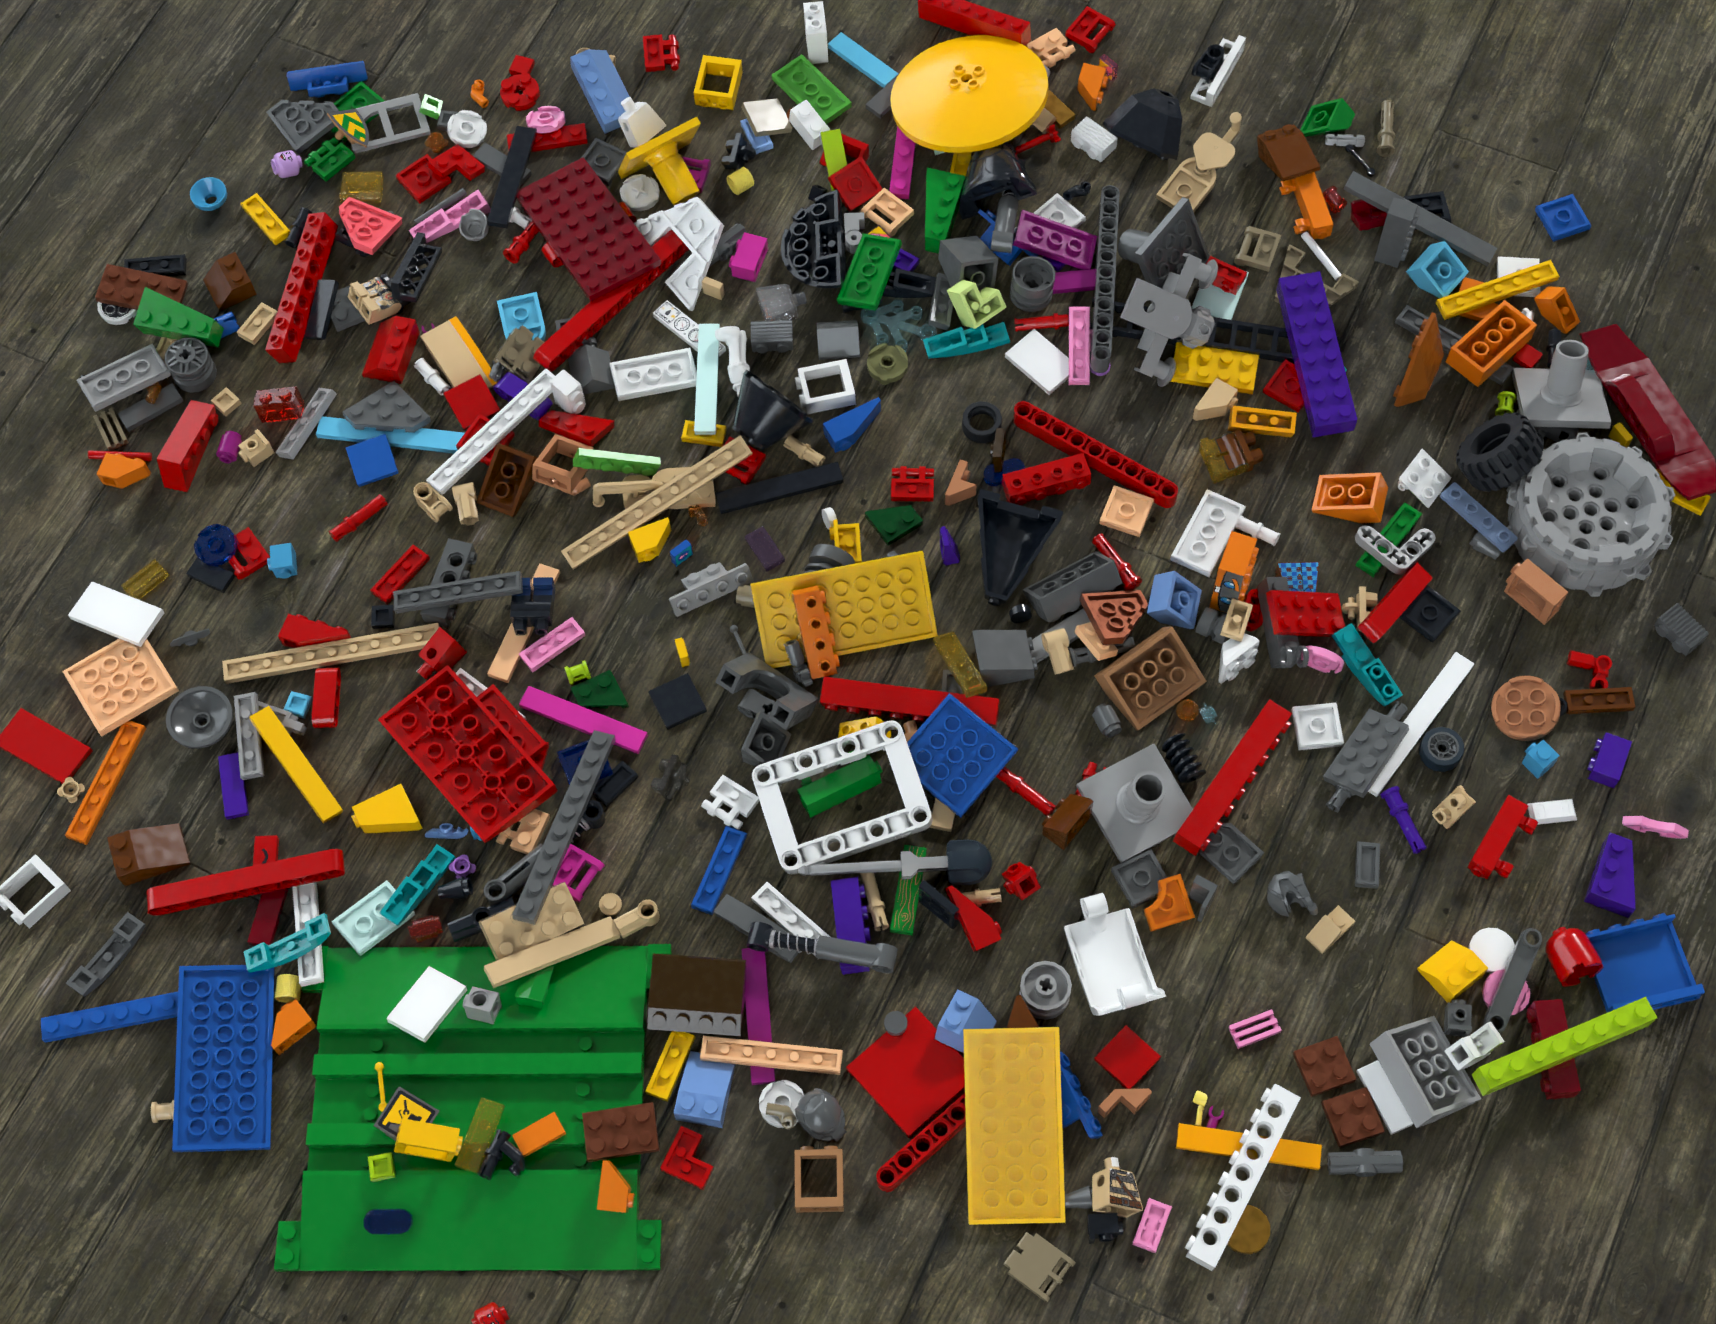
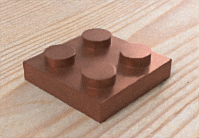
[1293,1036,1356,1097]
[1321,1087,1385,1148]

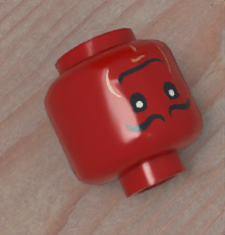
[471,1302,510,1324]

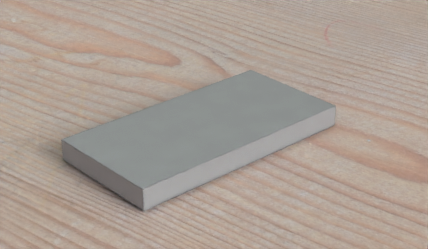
[77,344,171,412]

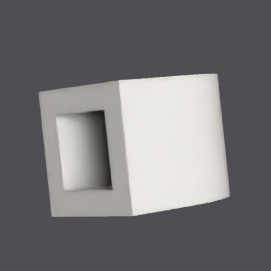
[1444,1022,1505,1071]

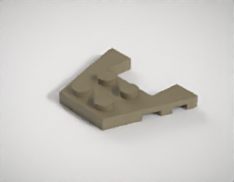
[1274,245,1359,307]

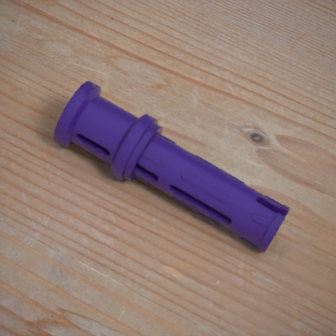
[1380,786,1427,854]

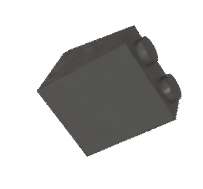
[938,235,998,291]
[972,630,1038,688]

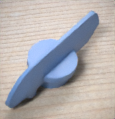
[425,823,468,839]

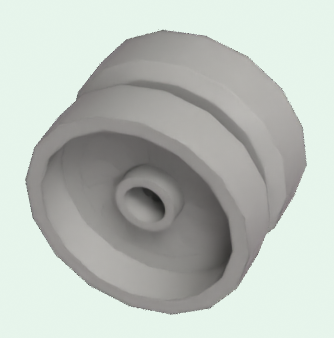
[1019,961,1072,1020]

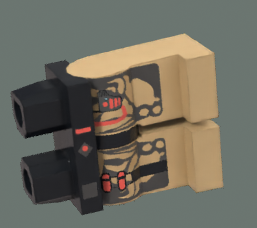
[348,273,411,325]

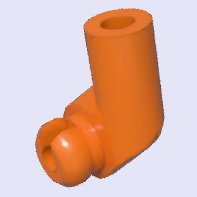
[470,80,489,108]

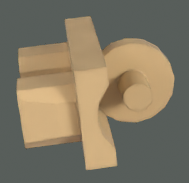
[1342,586,1377,631]
[1432,785,1476,829]

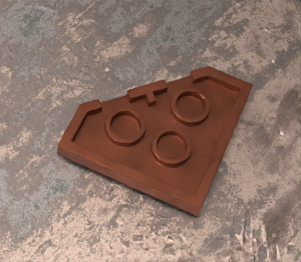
[1080,590,1148,645]

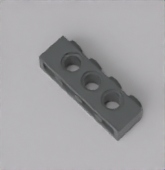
[420,538,477,628]

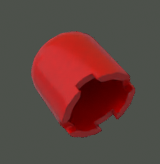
[1545,927,1604,987]

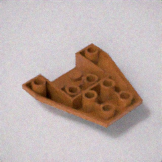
[1393,312,1444,407]

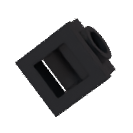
[1087,1213,1123,1244]

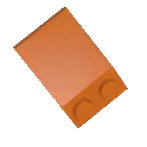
[1312,472,1388,523]

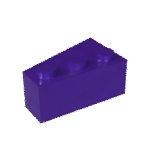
[1584,832,1636,918]

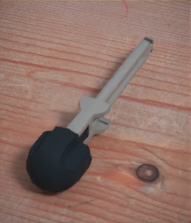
[798,840,992,886]

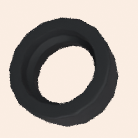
[962,401,1002,443]

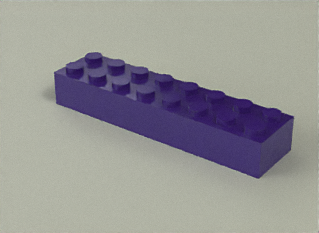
[1276,271,1357,438]

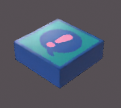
[670,540,693,567]

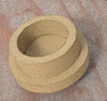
[599,893,622,916]

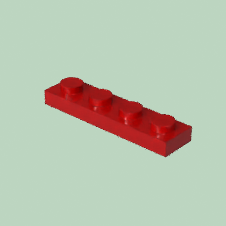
[507,123,588,152]

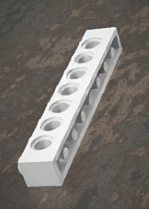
[1185,1084,1301,1271]

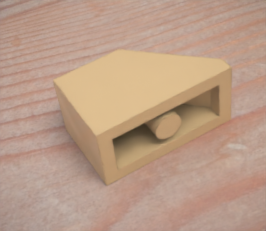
[1193,378,1239,421]

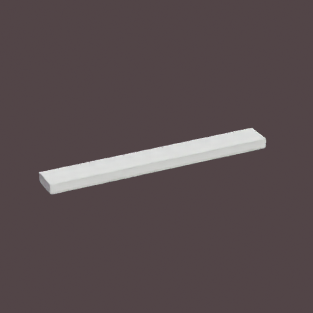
[426,369,555,495]
[1368,652,1474,797]

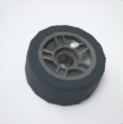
[1419,727,1464,772]

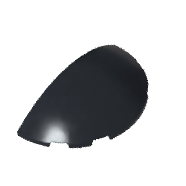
[781,190,846,288]

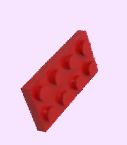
[1266,590,1345,637]

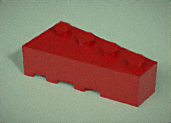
[157,400,218,492]

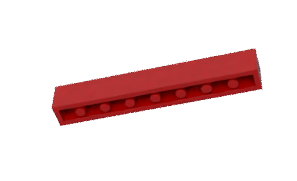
[820,677,1000,728]
[1173,699,1292,856]

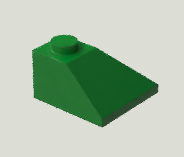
[1300,98,1355,137]

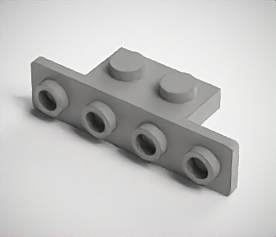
[669,562,753,617]

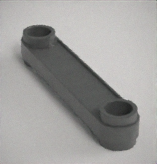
[1483,928,1542,1033]

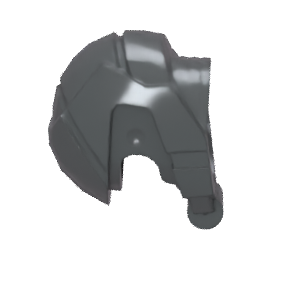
[1267,871,1319,917]
[795,1088,847,1142]

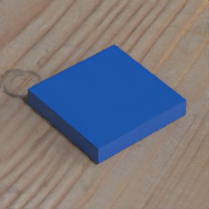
[1535,194,1591,242]
[346,434,399,487]

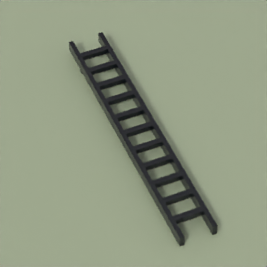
[1090,298,1339,364]

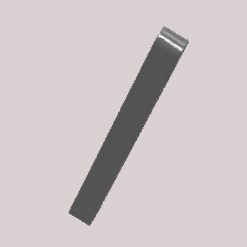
[1090,185,1120,373]

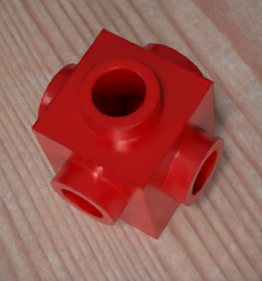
[1002,862,1041,900]

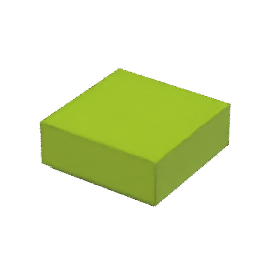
[368,1152,396,1182]

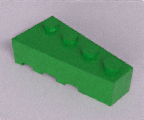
[925,168,966,254]

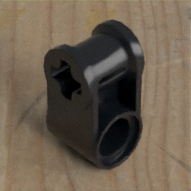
[1191,44,1224,84]

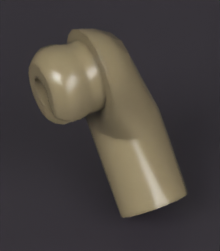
[766,1103,796,1129]

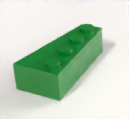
[133,287,224,347]

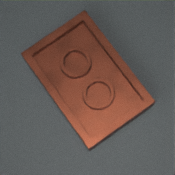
[582,1102,660,1162]

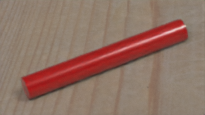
[88,450,152,461]

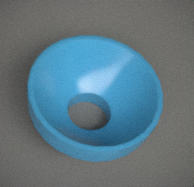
[190,177,227,211]

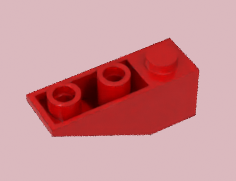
[278,614,351,648]

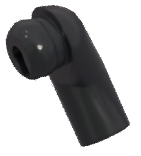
[1063,181,1091,201]
[500,1140,526,1176]

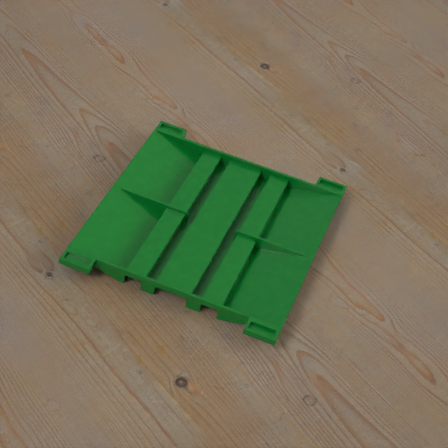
[274,944,672,1271]

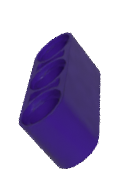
[493,372,553,420]

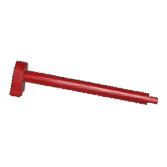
[1014,124,1061,155]

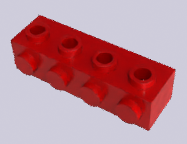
[1002,453,1091,505]

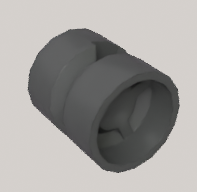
[1195,607,1228,645]

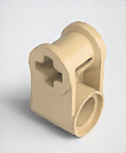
[413,482,453,523]

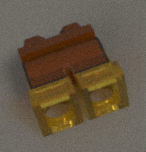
[1199,429,1263,484]

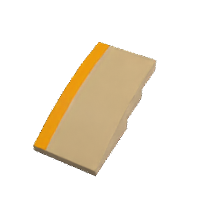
[420,316,499,389]

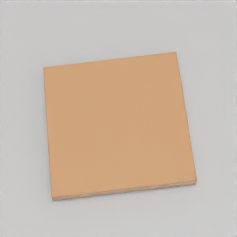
[62,639,179,737]

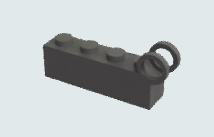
[1257,577,1309,668]

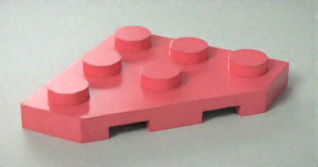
[339,197,402,255]

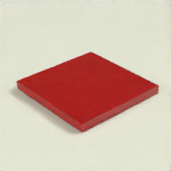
[846,1006,965,1138]

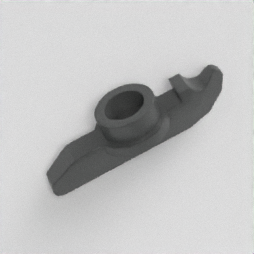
[170,628,210,647]

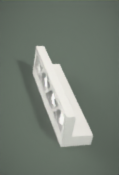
[1190,35,1246,107]

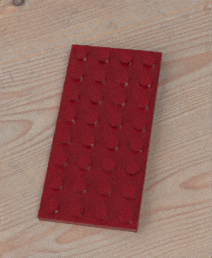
[516,157,662,301]

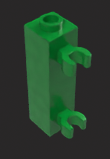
[797,750,883,818]

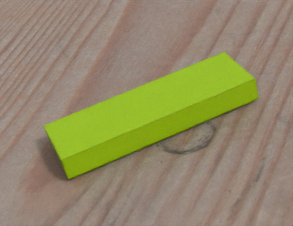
[820,129,847,191]

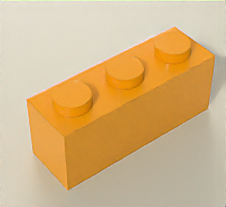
[1228,406,1297,438]

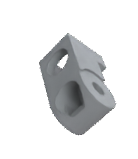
[844,212,865,254]

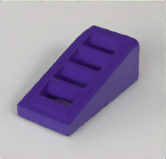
[940,526,960,565]

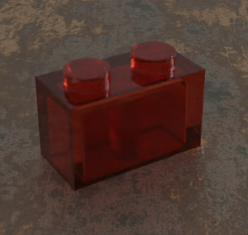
[253,386,305,423]

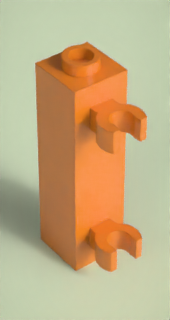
[1279,172,1334,239]

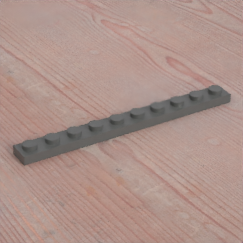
[512,730,616,925]

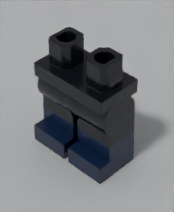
[510,577,556,636]

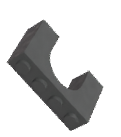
[716,652,819,730]

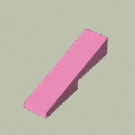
[409,190,491,243]

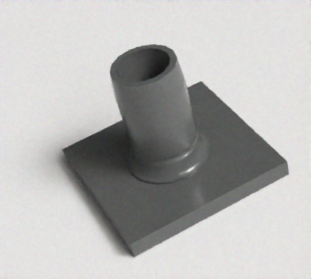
[1118,197,1210,288]

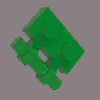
[304,137,356,182]

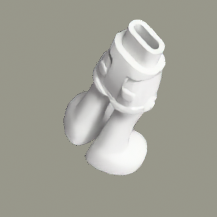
[715,326,750,397]

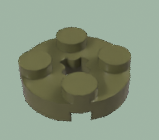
[867,343,908,385]

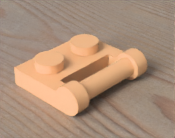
[860,188,914,237]

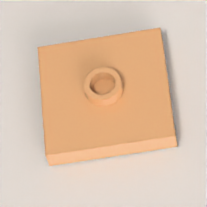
[1099,485,1154,537]

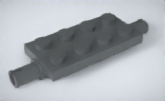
[1323,701,1409,813]

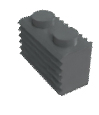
[751,320,793,353]
[1654,603,1709,656]

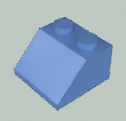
[1147,571,1202,629]
[935,989,997,1053]

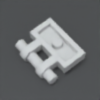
[701,775,759,830]

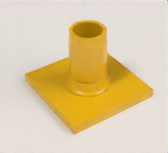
[618,117,701,206]

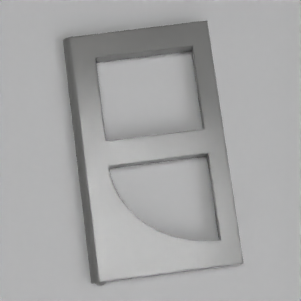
[351,93,431,154]

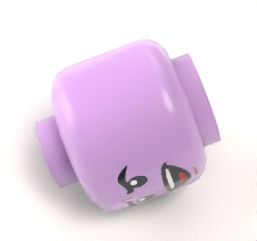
[271,150,302,178]

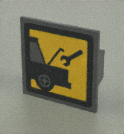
[374,1087,439,1141]

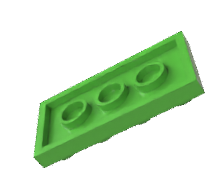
[772,54,852,125]

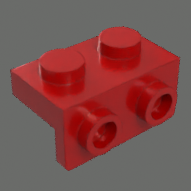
[1206,256,1247,295]

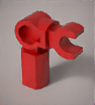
[1567,650,1612,689]

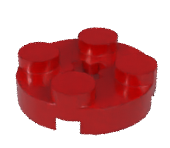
[500,73,540,111]

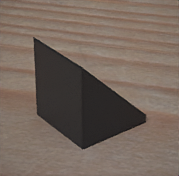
[808,185,828,201]

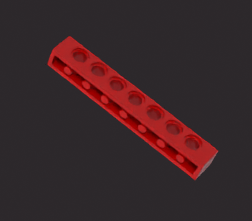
[265,212,338,363]

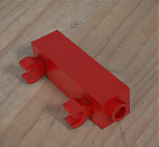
[1467,795,1539,879]

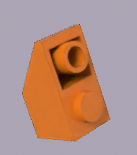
[1078,63,1109,111]
[97,453,151,489]

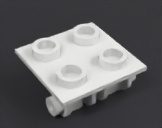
[1398,449,1451,508]

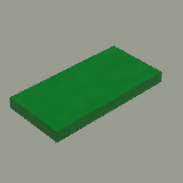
[837,233,902,311]

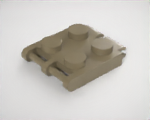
[493,325,544,384]
[1004,1232,1076,1303]

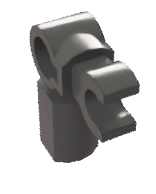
[784,639,813,687]

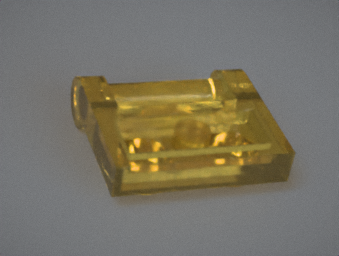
[339,171,384,204]

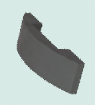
[66,912,146,997]

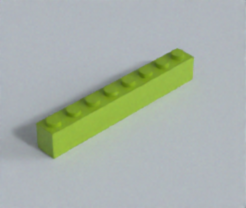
[1472,997,1657,1096]

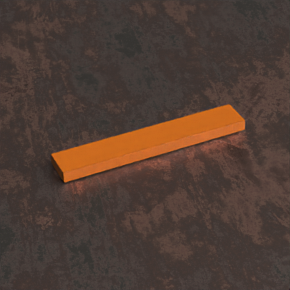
[65,721,146,845]

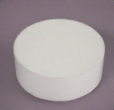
[822,507,837,529]

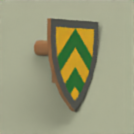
[327,109,369,147]

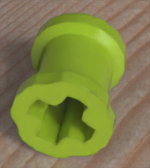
[1495,391,1517,416]
[564,660,591,686]

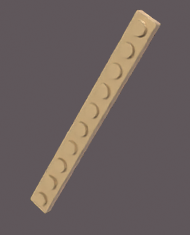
[561,435,752,570]
[222,623,440,684]

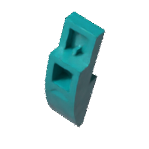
[1332,623,1403,707]

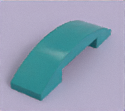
[244,913,331,972]

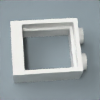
[803,1,828,64]
[795,359,856,414]
[0,854,71,928]

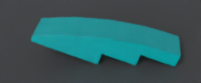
[923,322,1011,359]
[379,844,456,926]

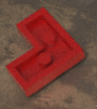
[428,144,485,181]
[660,1126,714,1190]

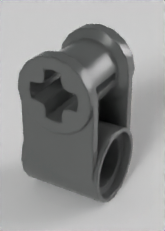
[737,689,776,720]

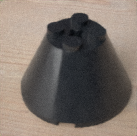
[732,370,814,450]

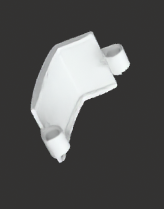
[1064,893,1166,1016]

